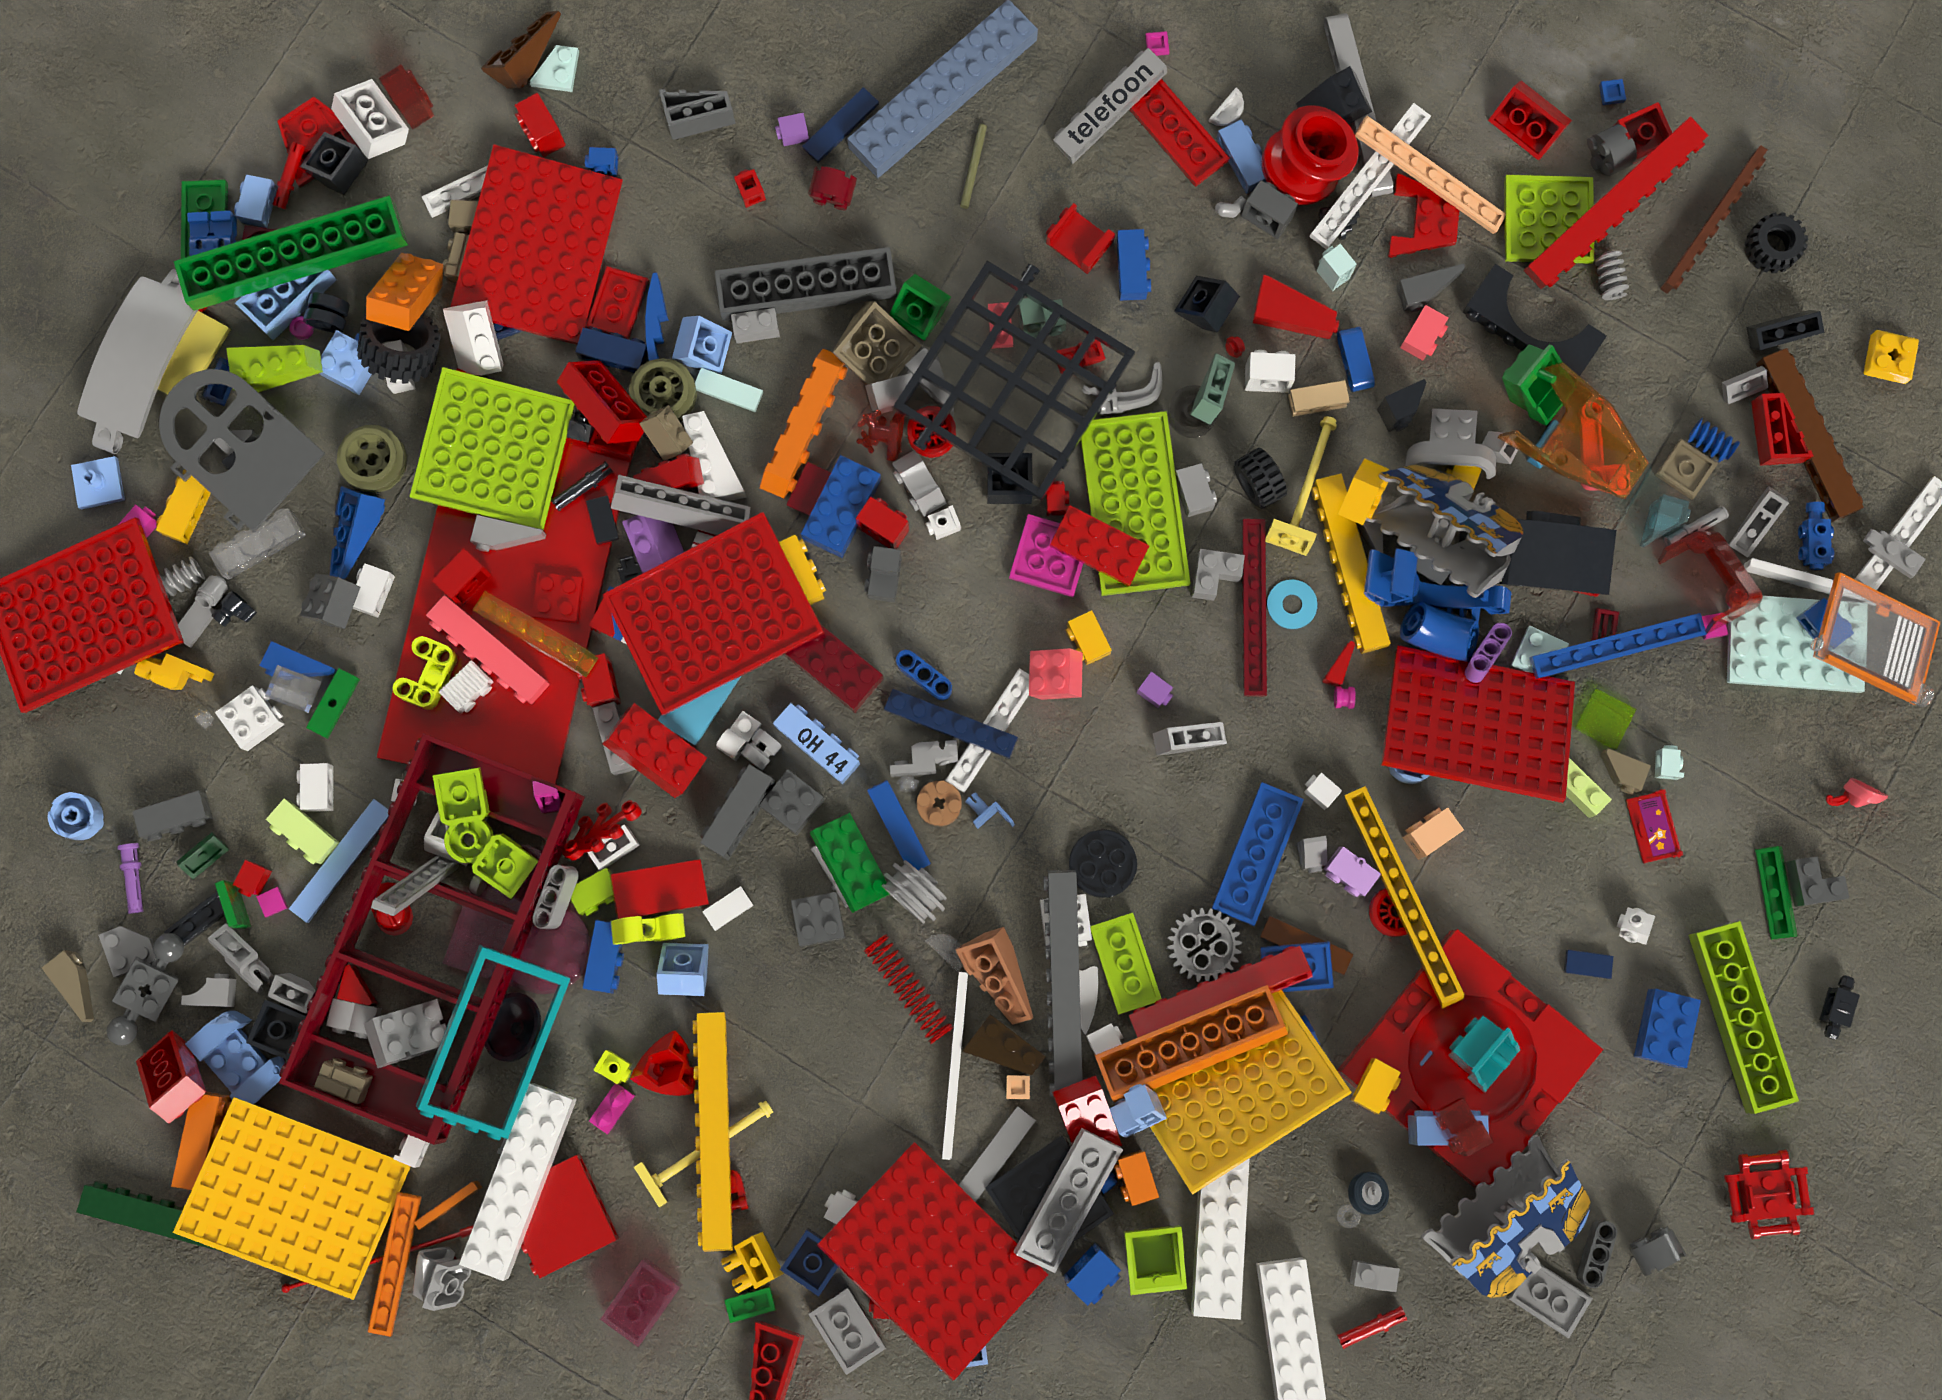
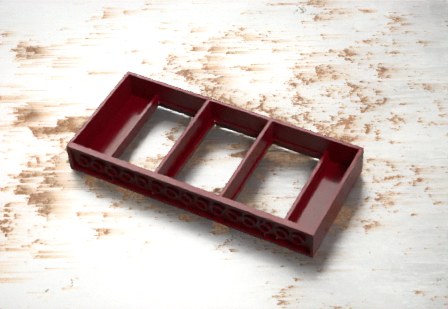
[279,734,585,1145]

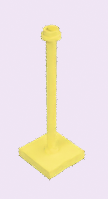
[1266,416,1337,556]
[634,1101,773,1207]

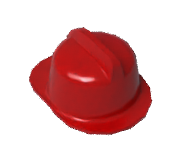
[371,882,413,936]

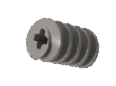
[1595,251,1629,300]
[159,556,205,598]

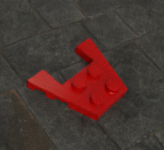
[277,97,359,188]
[1388,174,1460,258]

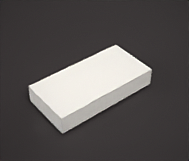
[702,886,754,931]

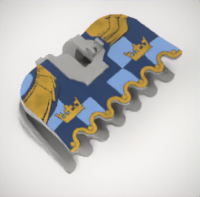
[1366,465,1524,598]
[1421,1135,1591,1298]

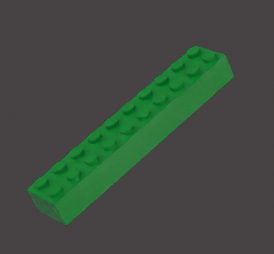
[173,195,408,311]

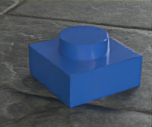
[1599,79,1626,105]

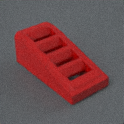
[1322,641,1355,687]

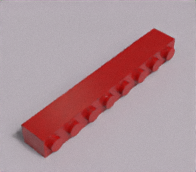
[1129,946,1313,1038]

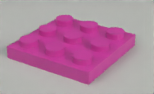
[1009,514,1083,597]

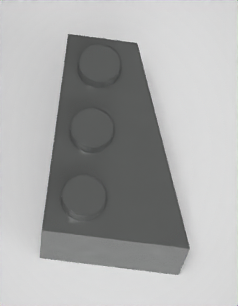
[659,89,736,140]

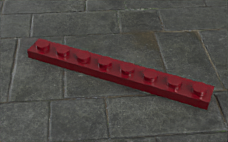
[1242,519,1267,697]

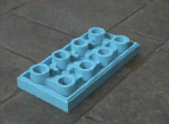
[658,676,741,746]

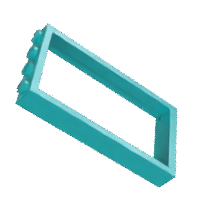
[416,945,570,1140]

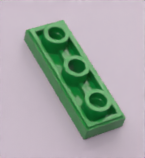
[306,668,360,739]

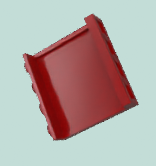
[521,1154,620,1279]

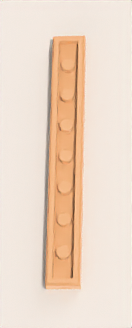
[1355,116,1505,234]

